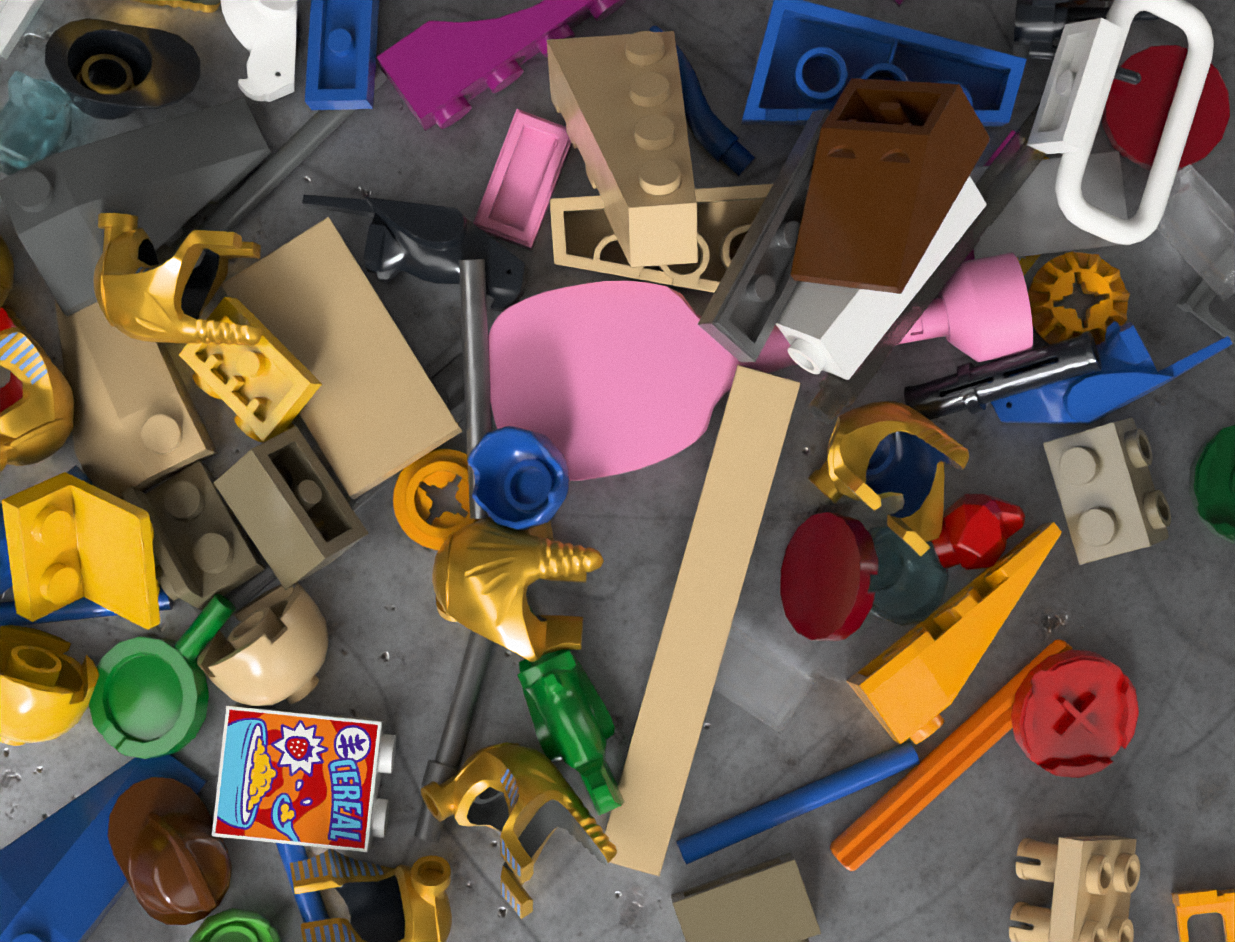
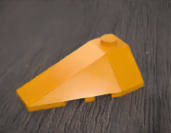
[846,522,1062,744]

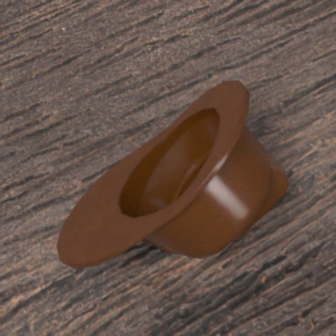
[108,777,232,925]

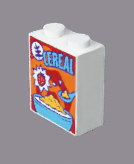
[212,704,396,852]

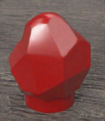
[932,494,1025,570]

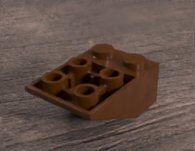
[790,78,990,294]

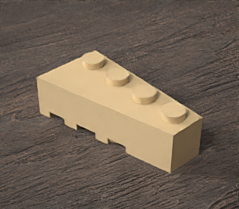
[547,31,698,267]
[550,184,773,293]

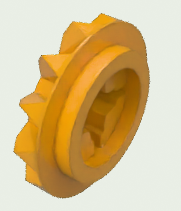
[1028,251,1130,345]
[393,449,482,550]

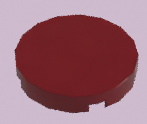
[1102,45,1230,171]
[780,512,878,641]

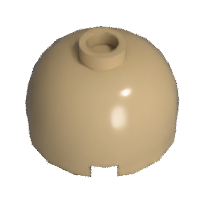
[197,583,329,706]

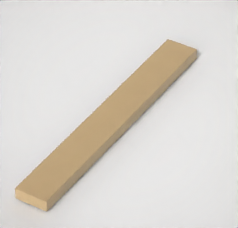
[605,364,801,876]

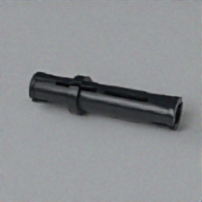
[904,331,1102,420]

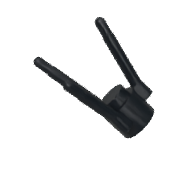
[1014,0,1160,85]

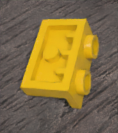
[179,297,322,442]

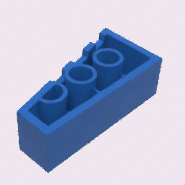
[741,0,1027,127]

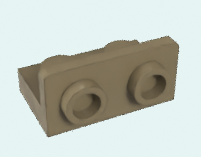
[121,460,265,610]

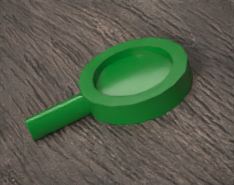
[89,594,236,759]

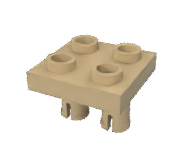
[1009,835,1140,942]

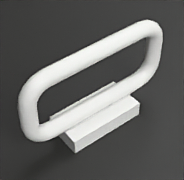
[1027,0,1214,245]

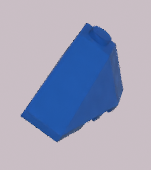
[0,754,208,942]

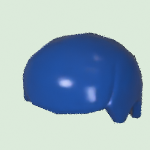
[467,426,569,530]

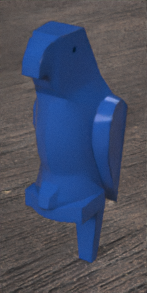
[988,321,1233,425]

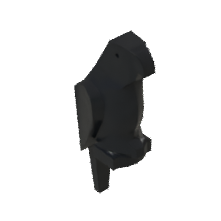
[302,194,529,312]

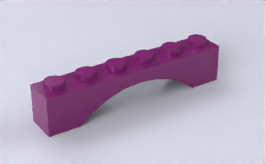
[377,0,627,131]

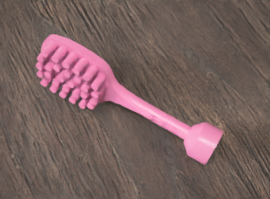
[488,252,1033,481]

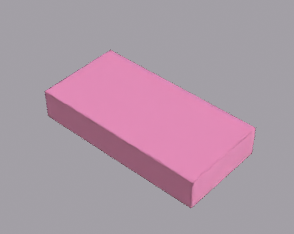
[473,109,572,251]

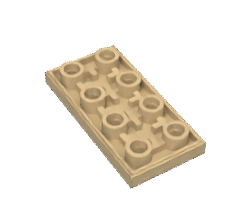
[221,217,462,500]

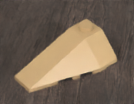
[54,298,218,500]

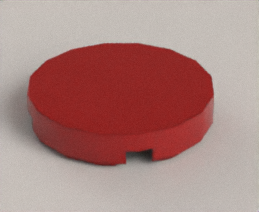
[1011,649,1139,778]

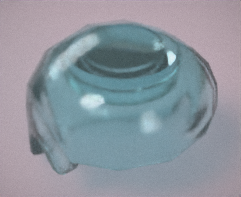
[868,524,949,626]

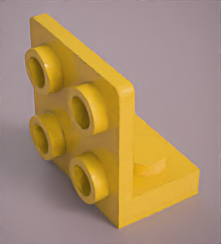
[1,472,160,630]

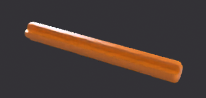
[830,639,1073,871]

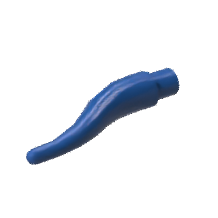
[649,25,756,176]

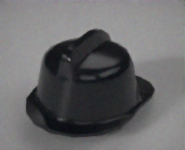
[45,18,201,120]

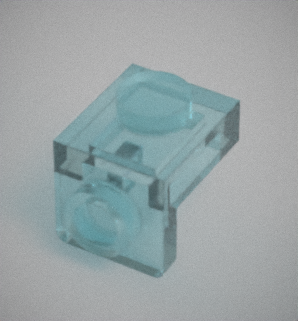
[0,71,72,175]

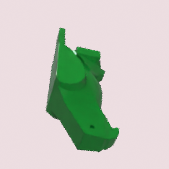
[517,602,625,816]

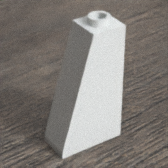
[776,176,987,380]

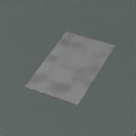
[970,151,1128,259]

